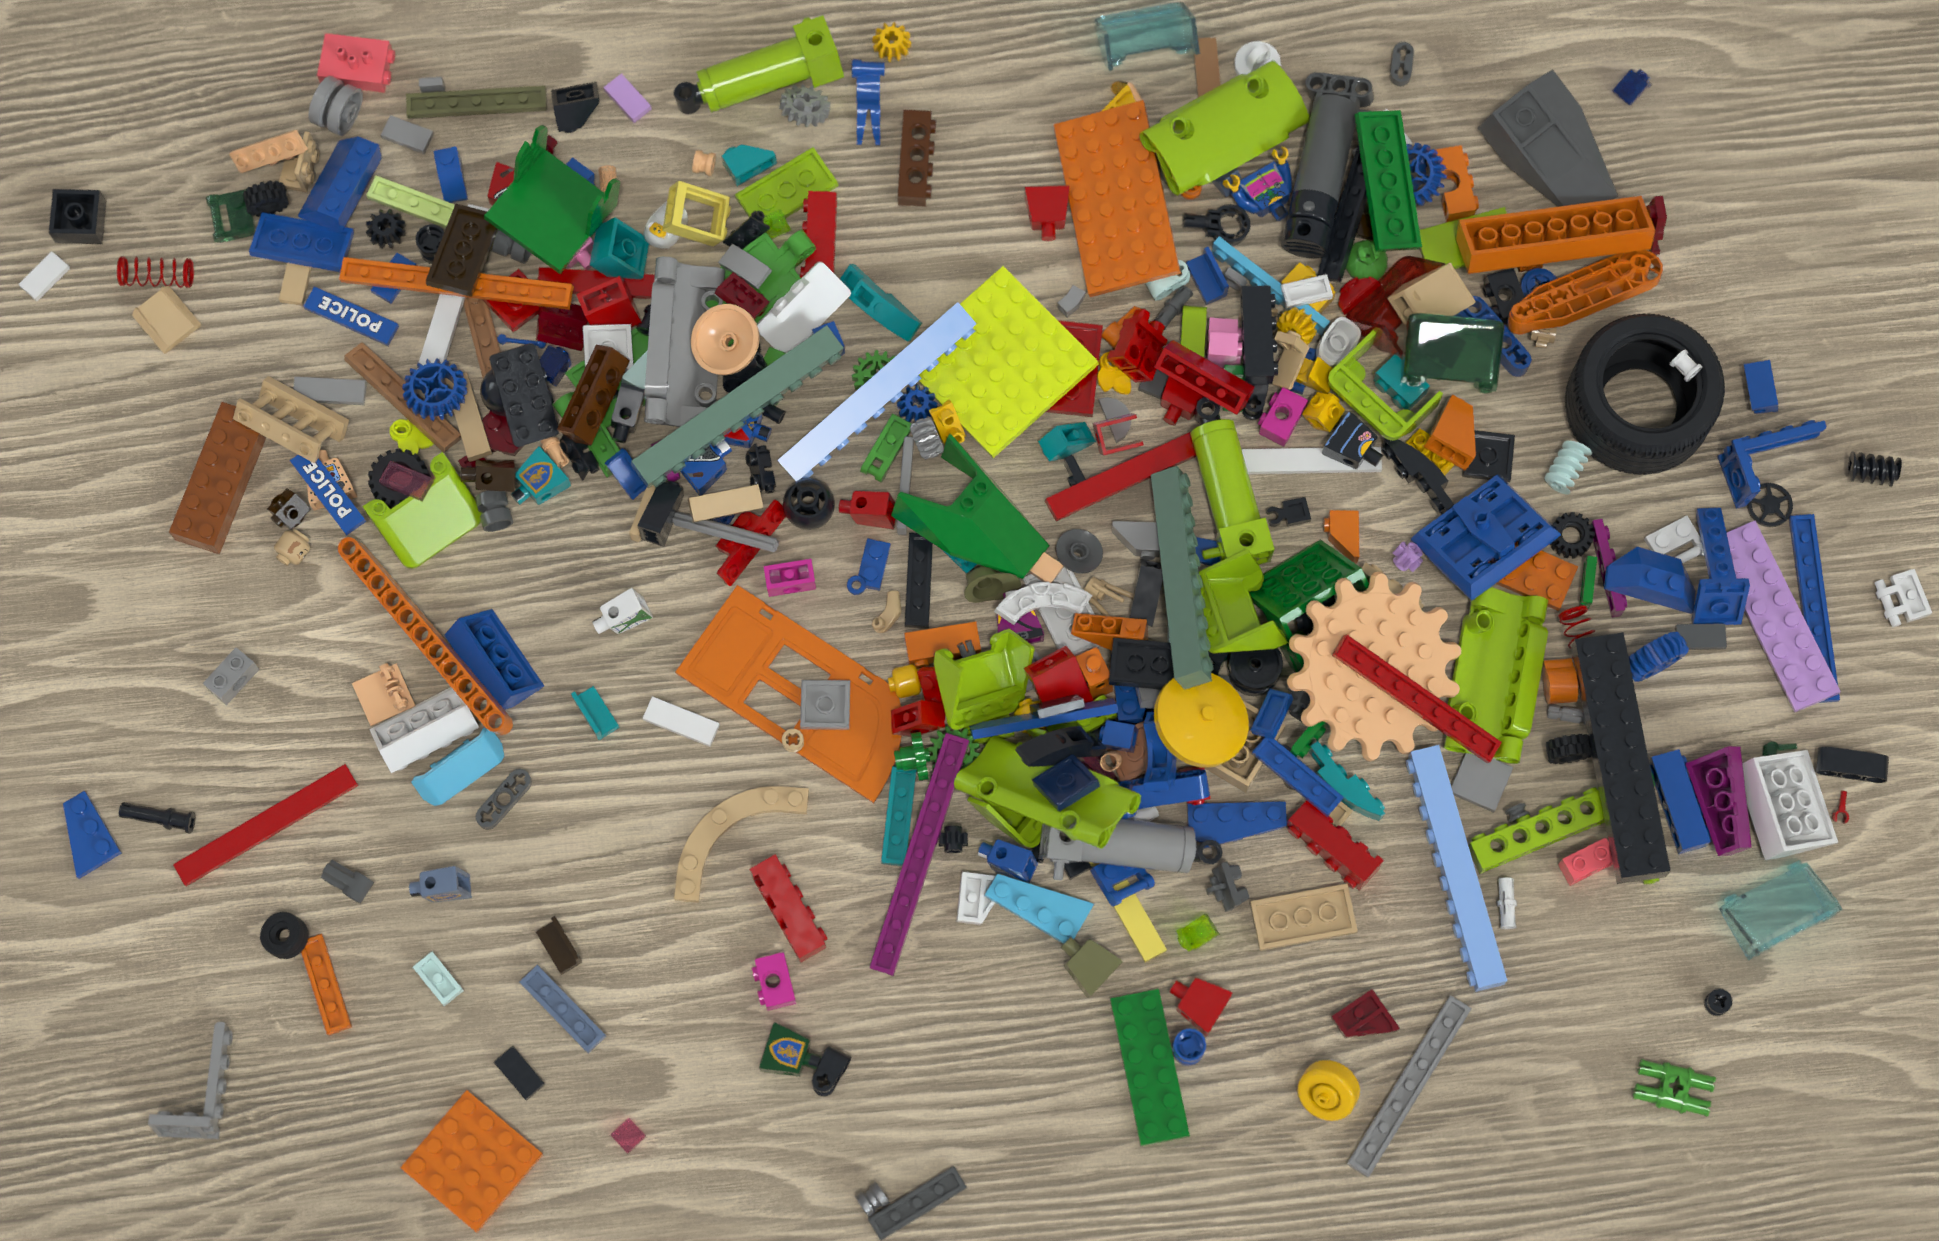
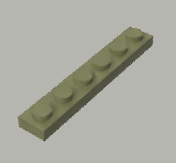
[406,86,547,119]

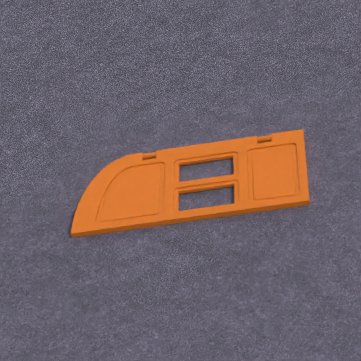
[675,585,902,804]

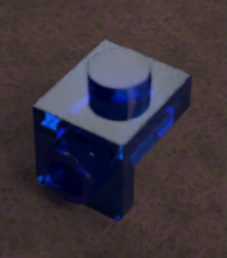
[1612,69,1652,106]

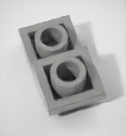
[718,244,772,289]

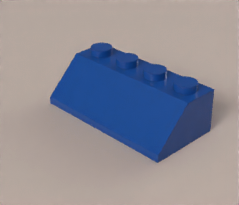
[298,136,382,233]
[444,609,544,710]

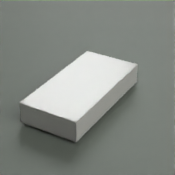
[18,251,70,301]
[1280,274,1333,309]

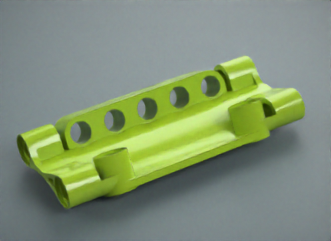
[1444,587,1548,764]
[954,736,1141,849]

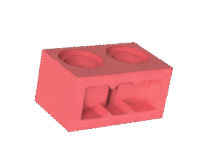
[1558,837,1613,886]

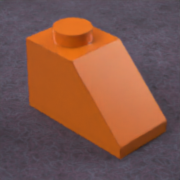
[1323,510,1360,564]

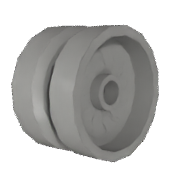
[308,76,363,136]

